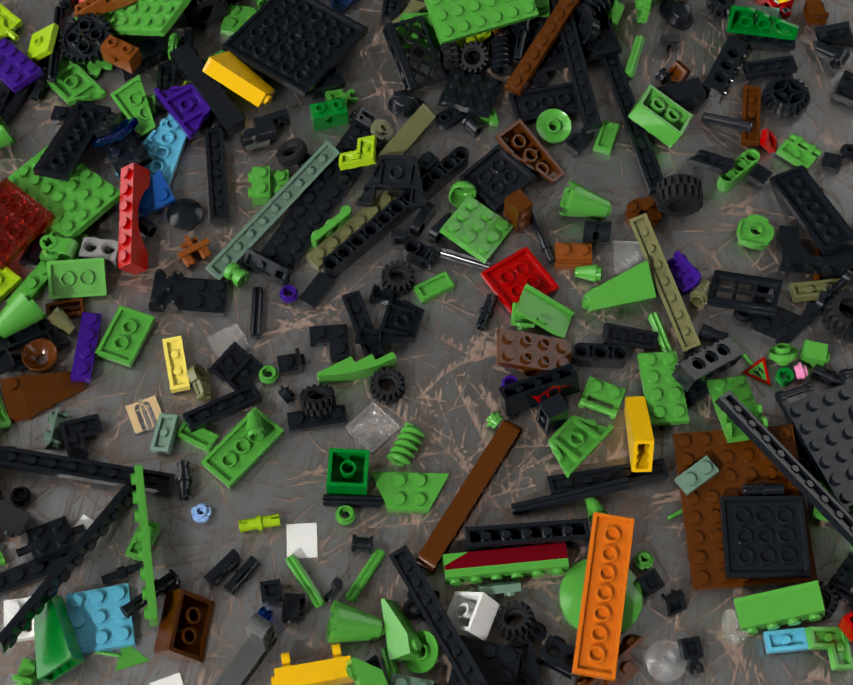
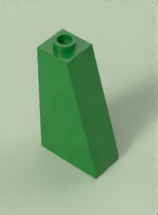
[34,594,85,683]

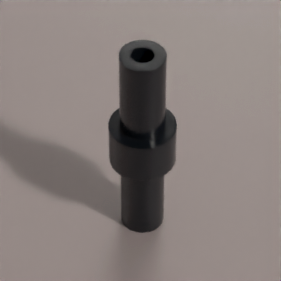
[101,561,143,584]

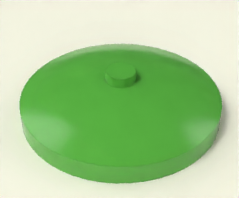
[559,559,643,635]

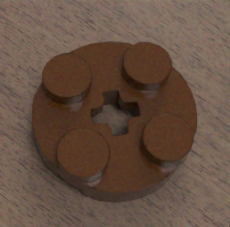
[624,197,662,230]

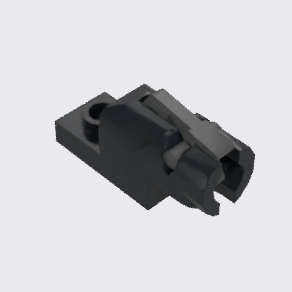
[239,108,290,151]

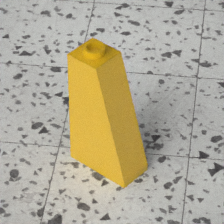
[202,51,275,107]
[624,396,655,472]

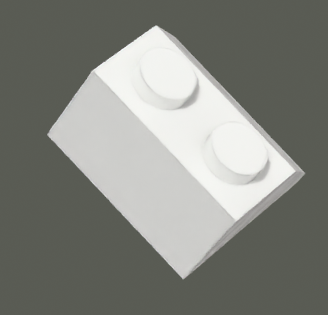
[447,591,500,641]

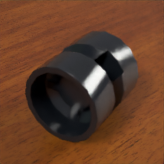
[583,219,612,245]

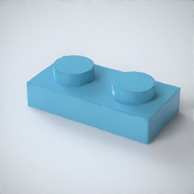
[762,627,809,654]

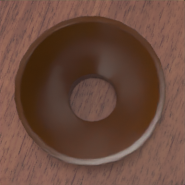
[22,339,58,373]

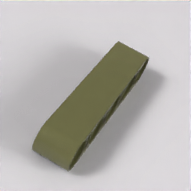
[374,103,437,166]

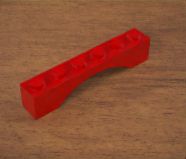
[118,162,150,275]

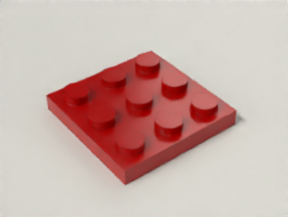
[480,246,559,315]

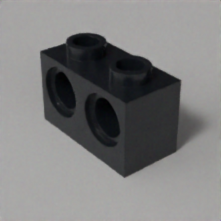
[537,635,578,682]

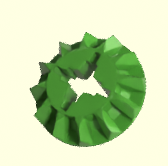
[167,33,181,60]

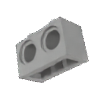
[78,237,119,270]

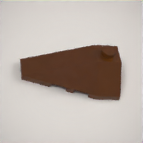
[494,119,566,184]

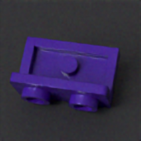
[666,250,702,296]

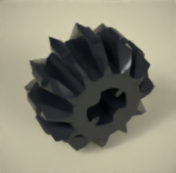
[706,0,735,19]

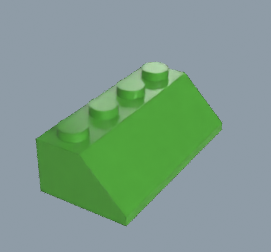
[733,580,825,635]

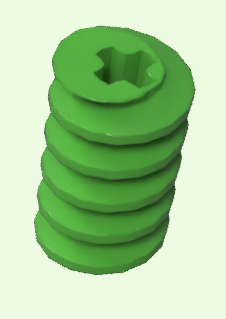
[387,423,426,467]

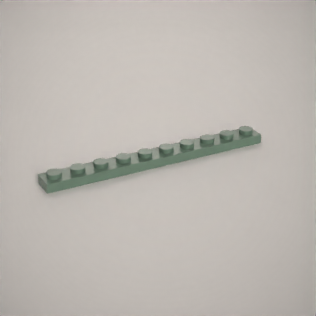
[205,140,340,280]

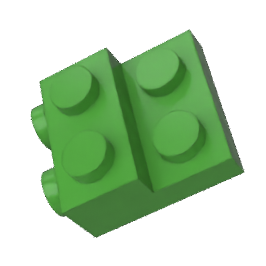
[248,166,289,205]

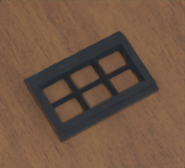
[707,270,783,316]

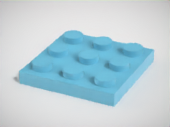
[65,583,136,655]

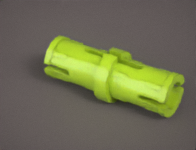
[238,513,281,533]

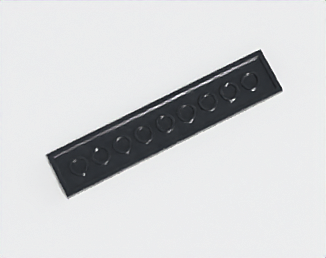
[261,125,382,273]

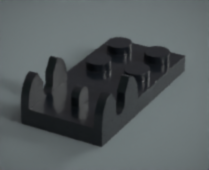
[148,269,230,317]

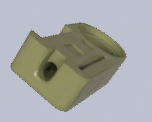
[187,364,215,402]

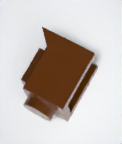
[803,0,829,26]

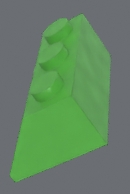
[628,84,693,148]

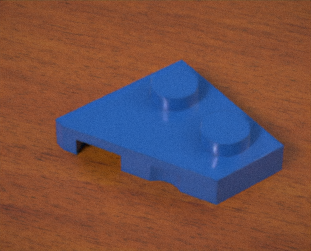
[138,170,176,218]

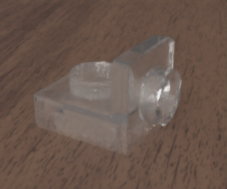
[722,610,748,644]

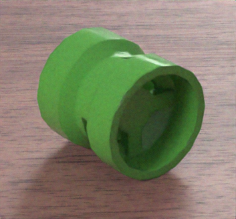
[223,262,250,288]

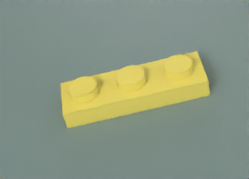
[162,336,191,393]

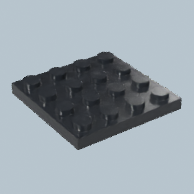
[719,495,811,579]

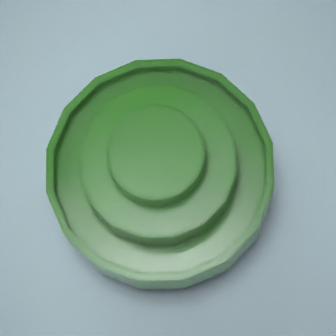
[769,343,798,366]

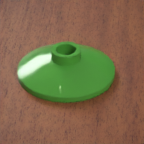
[536,109,571,143]
[405,630,439,674]

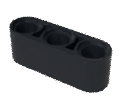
[572,343,629,369]

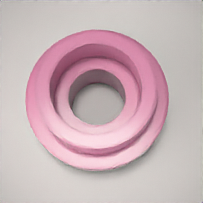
[793,362,808,381]

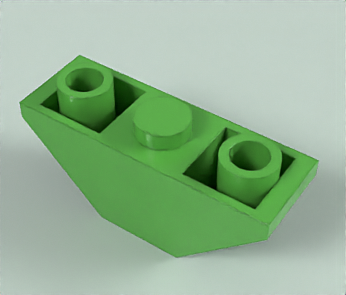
[346,657,388,685]

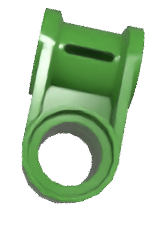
[40,235,79,261]

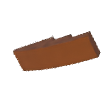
[75,0,138,18]

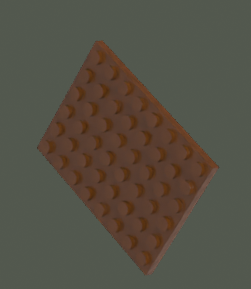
[672,425,818,592]

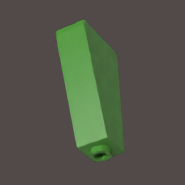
[582,261,656,314]

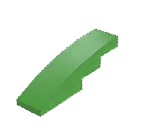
[317,352,397,384]

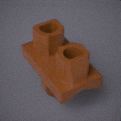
[177,235,212,268]

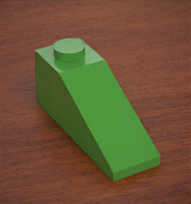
[381,598,422,663]

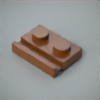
[554,243,593,270]

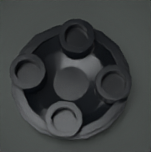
[167,198,203,232]

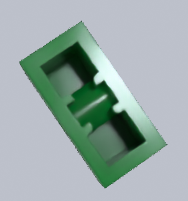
[309,98,349,131]

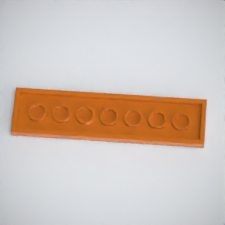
[571,512,635,681]

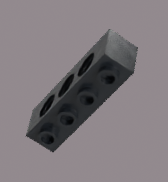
[703,36,749,103]
[672,337,745,392]

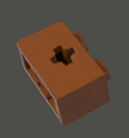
[100,35,142,74]

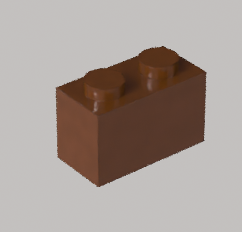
[503,189,533,232]

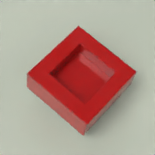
[760,128,777,154]

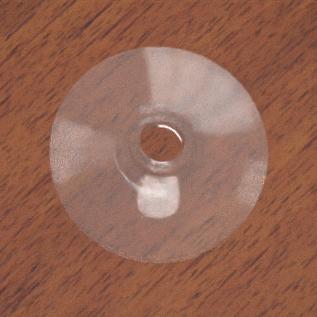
[644,640,687,682]

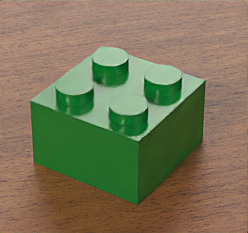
[326,448,370,495]

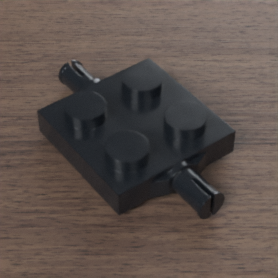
[16,516,86,564]

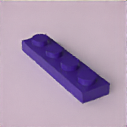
[70,312,102,383]

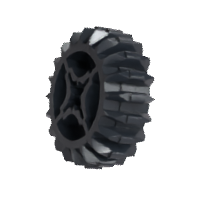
[762,75,810,119]

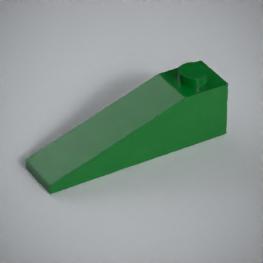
[726,5,799,41]

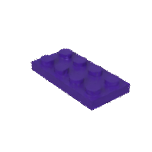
[0,37,44,93]

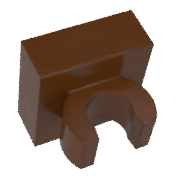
[669,60,690,83]

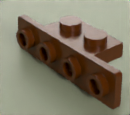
[575,634,643,685]

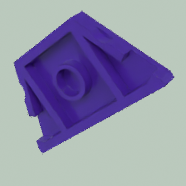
[153,84,211,140]

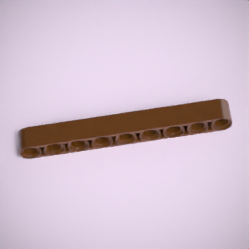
[416,419,522,573]

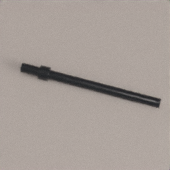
[522,189,555,264]

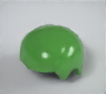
[449,181,477,208]

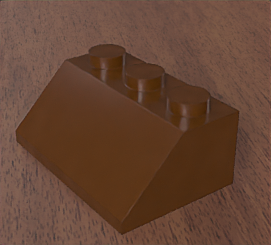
[153,588,214,663]

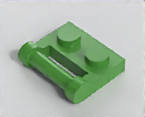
[578,376,626,420]

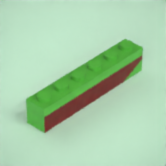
[442,542,569,586]

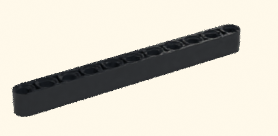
[322,146,470,279]

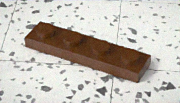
[740,85,761,148]

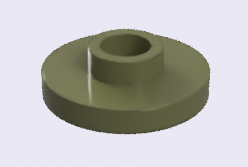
[370,119,393,141]

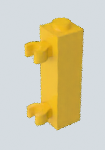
[271,643,354,685]

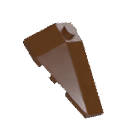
[1,371,86,424]

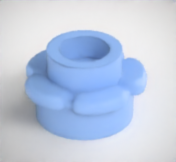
[191,503,211,523]

